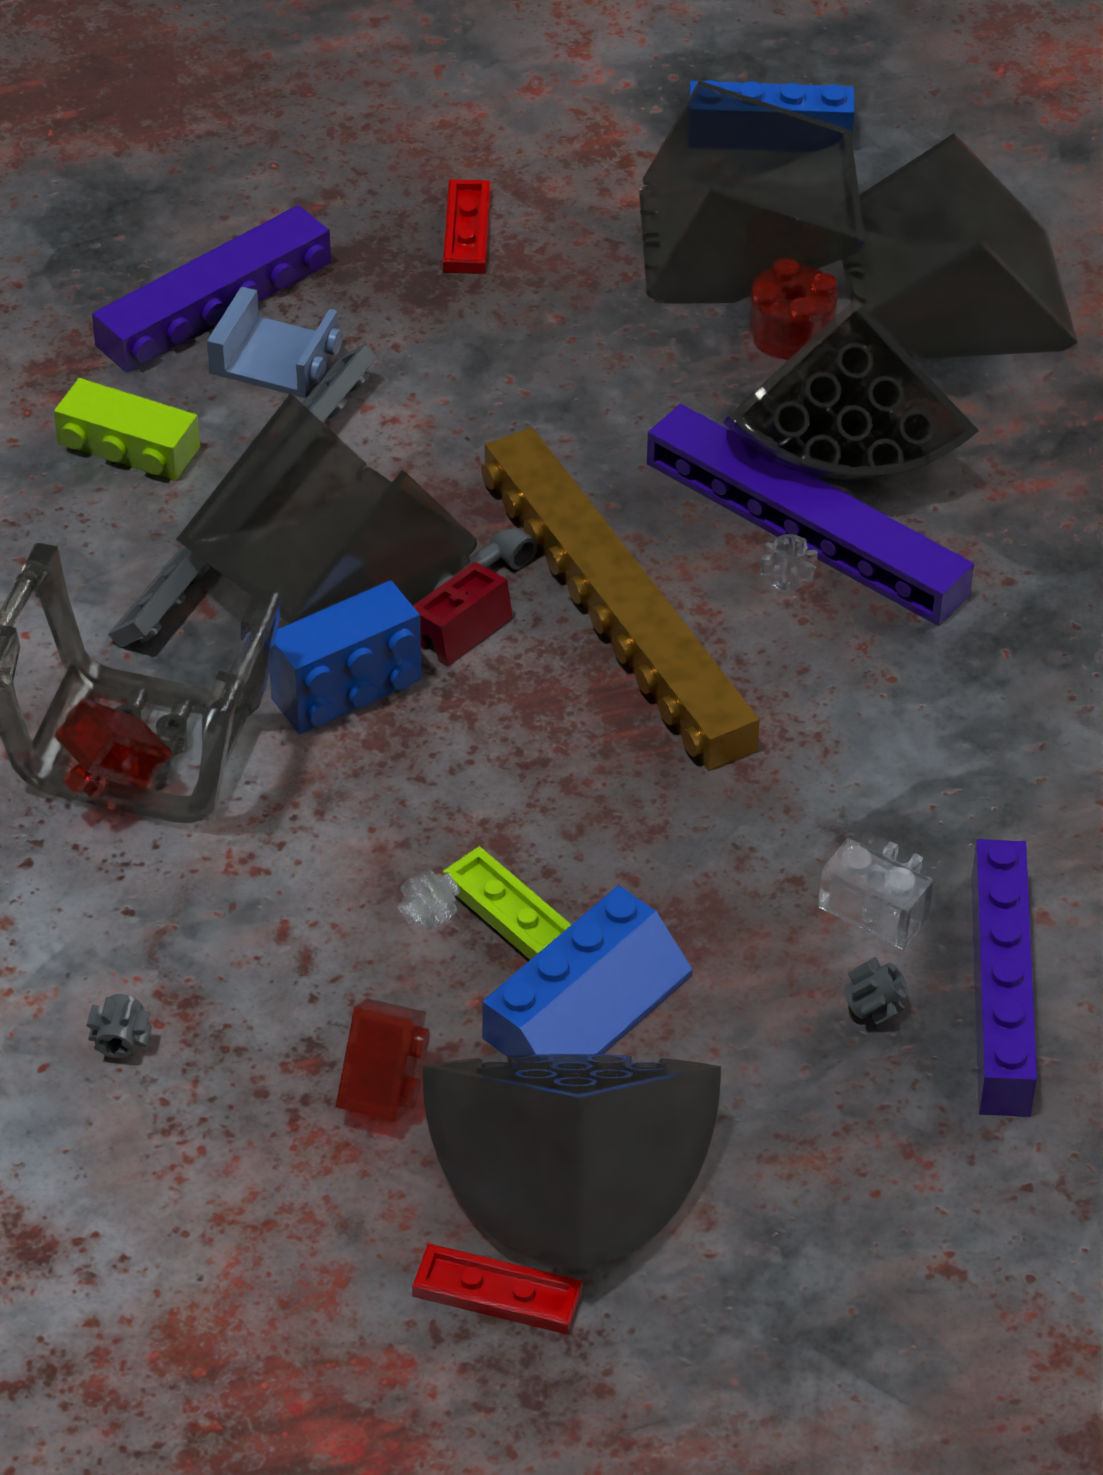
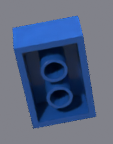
[267,580,422,734]

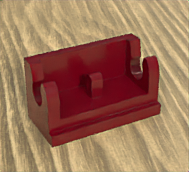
[413,562,513,666]

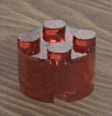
[749,258,838,360]

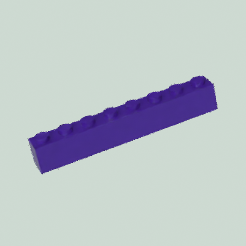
[647,403,974,626]

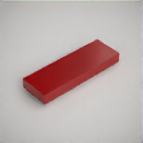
[443,179,491,274]
[412,1243,582,1335]

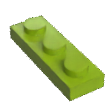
[443,846,571,960]

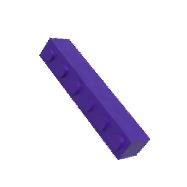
[92,205,331,372]
[971,839,1037,1117]

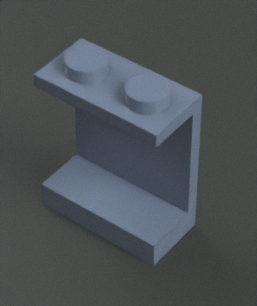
[207,286,343,398]

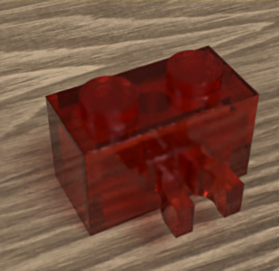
[54,698,173,800]
[335,998,430,1122]

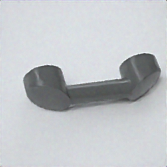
[432,529,537,592]

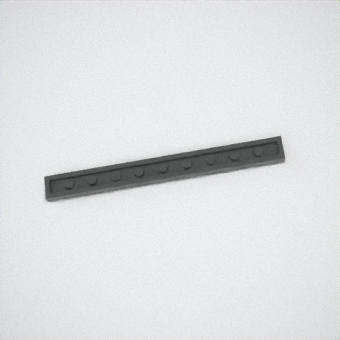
[108,344,377,648]

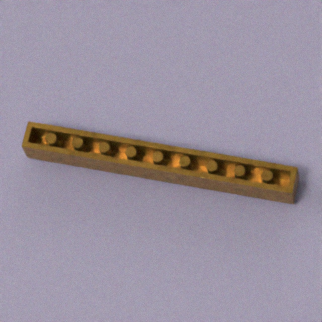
[481,427,760,771]

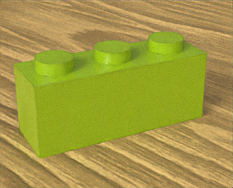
[54,378,200,481]

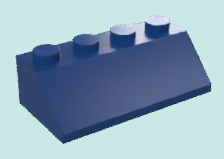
[688,80,854,151]
[482,885,693,1094]

